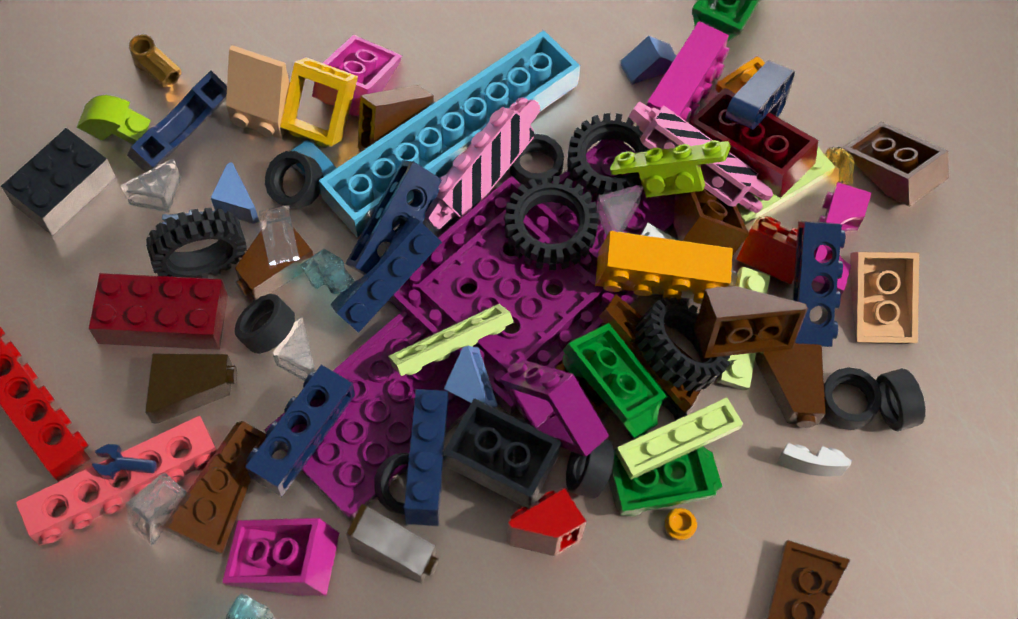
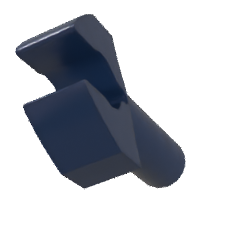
[92,444,157,480]

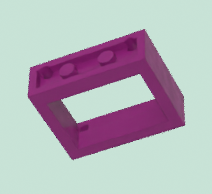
[500,360,609,456]

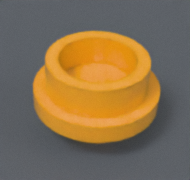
[664,508,697,541]

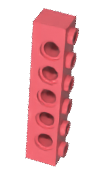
[16,415,217,545]

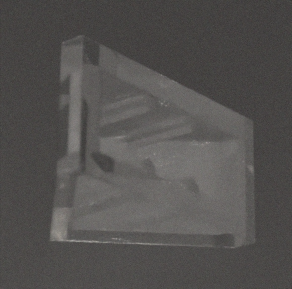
[120,159,181,212]
[596,185,643,237]
[259,205,299,265]
[272,317,316,381]
[126,473,187,545]

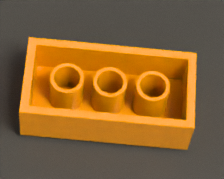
[595,231,733,304]

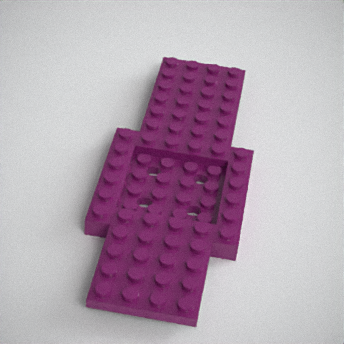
[264,139,675,521]

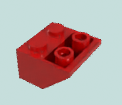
[736,216,798,284]
[507,488,587,556]

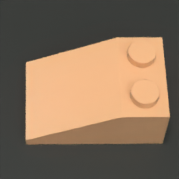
[226,45,290,139]
[850,252,919,343]

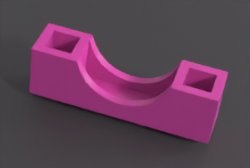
[812,182,871,296]

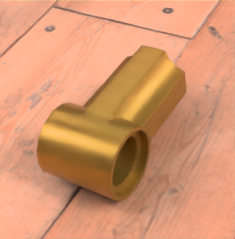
[129,34,182,88]

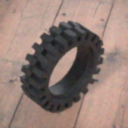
[567,113,650,203]
[505,176,599,270]
[146,208,247,278]
[635,297,730,392]

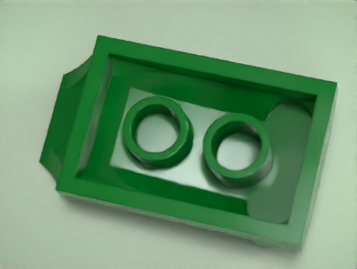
[692,0,760,42]
[562,323,667,439]
[609,446,722,517]

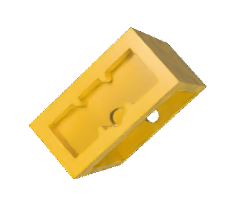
[280,58,358,147]

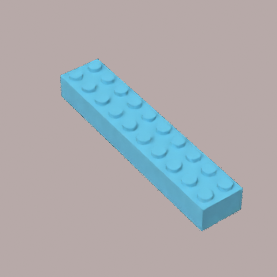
[319,30,580,238]

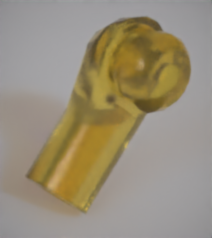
[825,147,855,185]

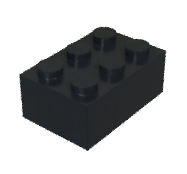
[1,128,116,236]
[443,398,562,509]

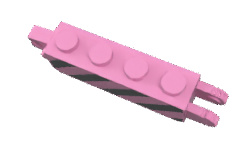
[425,97,541,229]
[628,101,773,213]

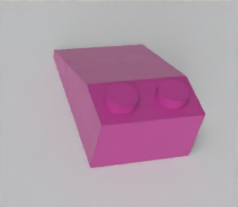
[312,35,402,117]
[222,518,340,596]

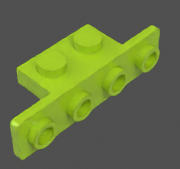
[610,140,731,197]

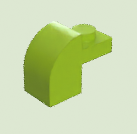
[77,95,151,144]

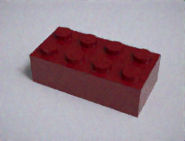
[689,88,819,198]
[88,273,228,350]

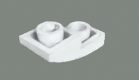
[777,443,852,477]

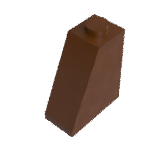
[357,85,434,151]
[235,209,315,300]
[755,343,825,428]

